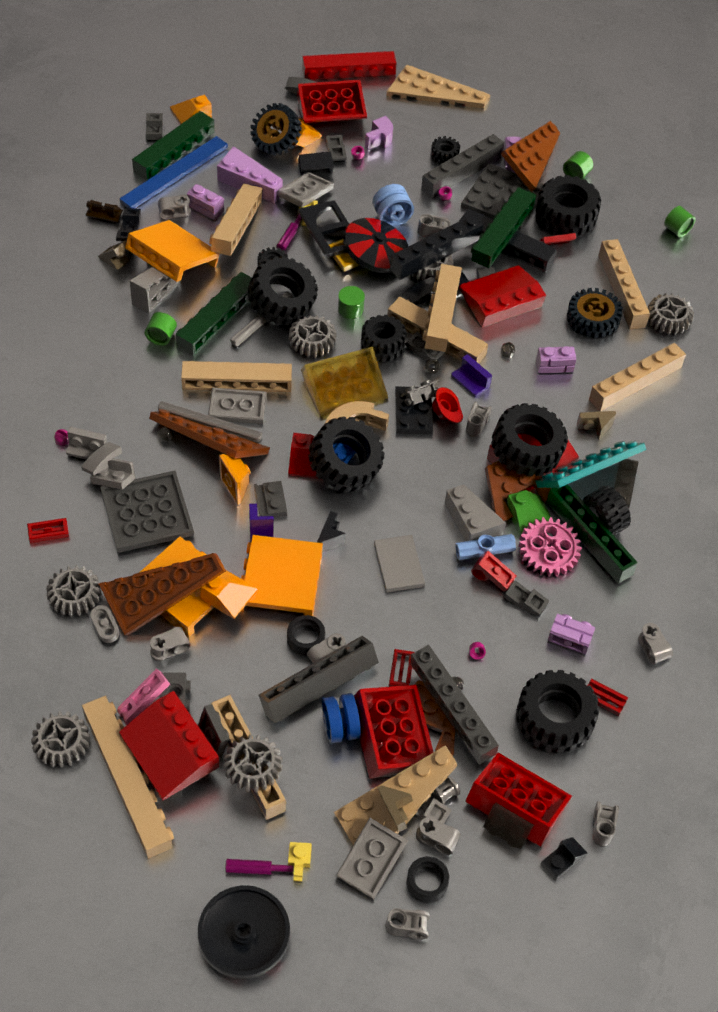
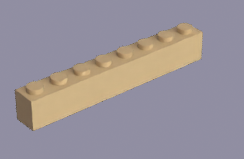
[82,696,174,859]

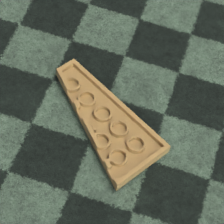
[387,65,490,109]
[334,745,458,845]

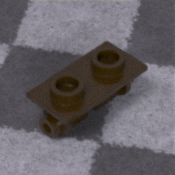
[85,200,123,222]

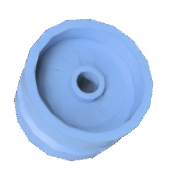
[372,184,414,227]

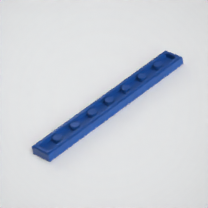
[119,136,228,208]

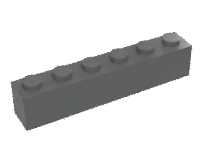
[421,134,504,199]
[258,636,379,723]

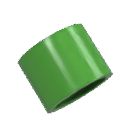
[563,151,593,179]
[664,206,696,237]
[338,286,365,319]
[144,312,177,346]

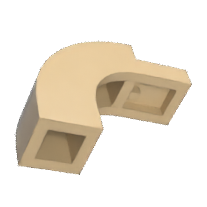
[325,401,389,431]

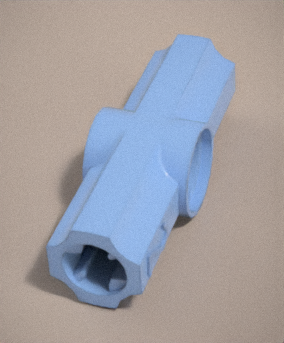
[455,534,516,560]

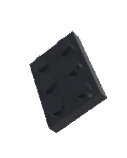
[395,386,433,435]

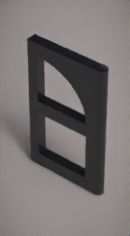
[298,200,349,258]

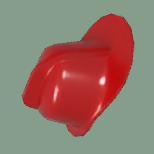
[432,387,463,423]

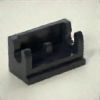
[298,151,334,175]

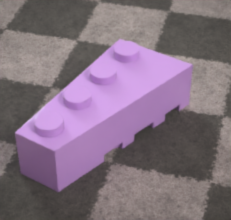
[217,146,283,204]

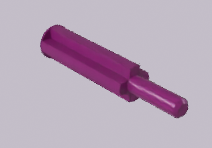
[276,214,302,251]
[225,859,294,875]

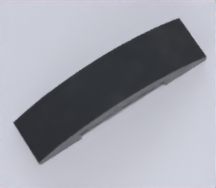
[116,208,141,242]
[403,272,469,305]

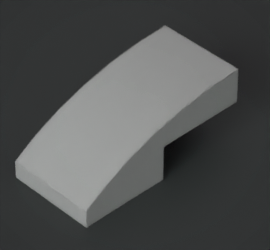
[81,442,122,475]
[414,798,452,825]

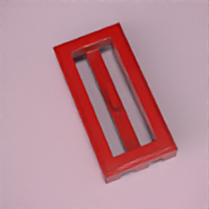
[539,233,576,245]
[27,518,69,543]
[389,649,414,687]
[587,678,628,716]

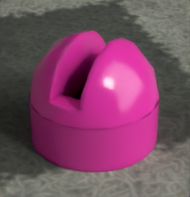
[351,146,365,160]
[439,186,452,201]
[54,429,69,446]
[469,642,486,660]

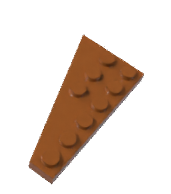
[501,121,560,192]
[149,409,270,459]
[98,553,226,636]

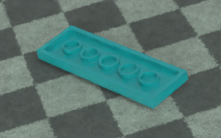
[535,441,646,488]

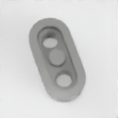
[90,605,119,643]

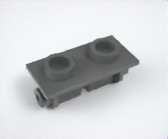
[400,380,438,406]

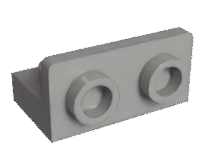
[66,427,107,460]
[90,458,136,490]

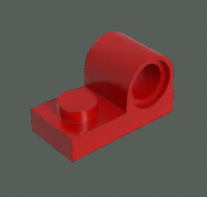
[471,551,517,592]

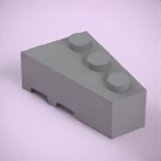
[129,267,180,313]
[445,485,506,541]

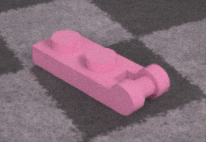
[117,669,170,725]

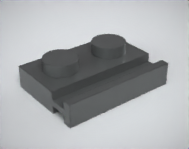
[254,481,287,518]

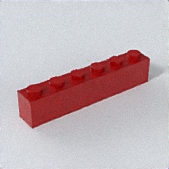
[302,51,397,80]

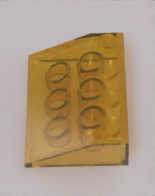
[301,347,388,417]

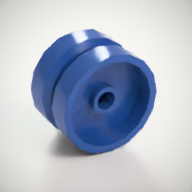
[322,693,361,744]

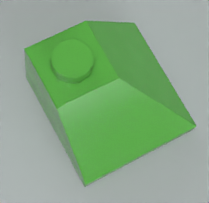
[506,490,554,536]

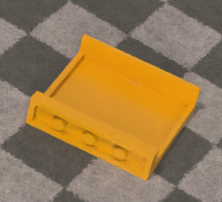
[125,220,220,282]
[241,535,323,616]
[139,537,214,637]

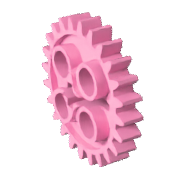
[518,517,582,577]

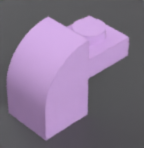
[365,116,393,150]

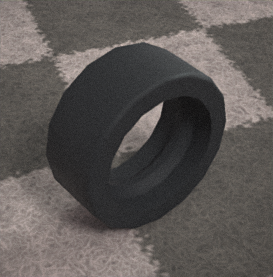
[287,615,325,656]
[406,856,450,903]

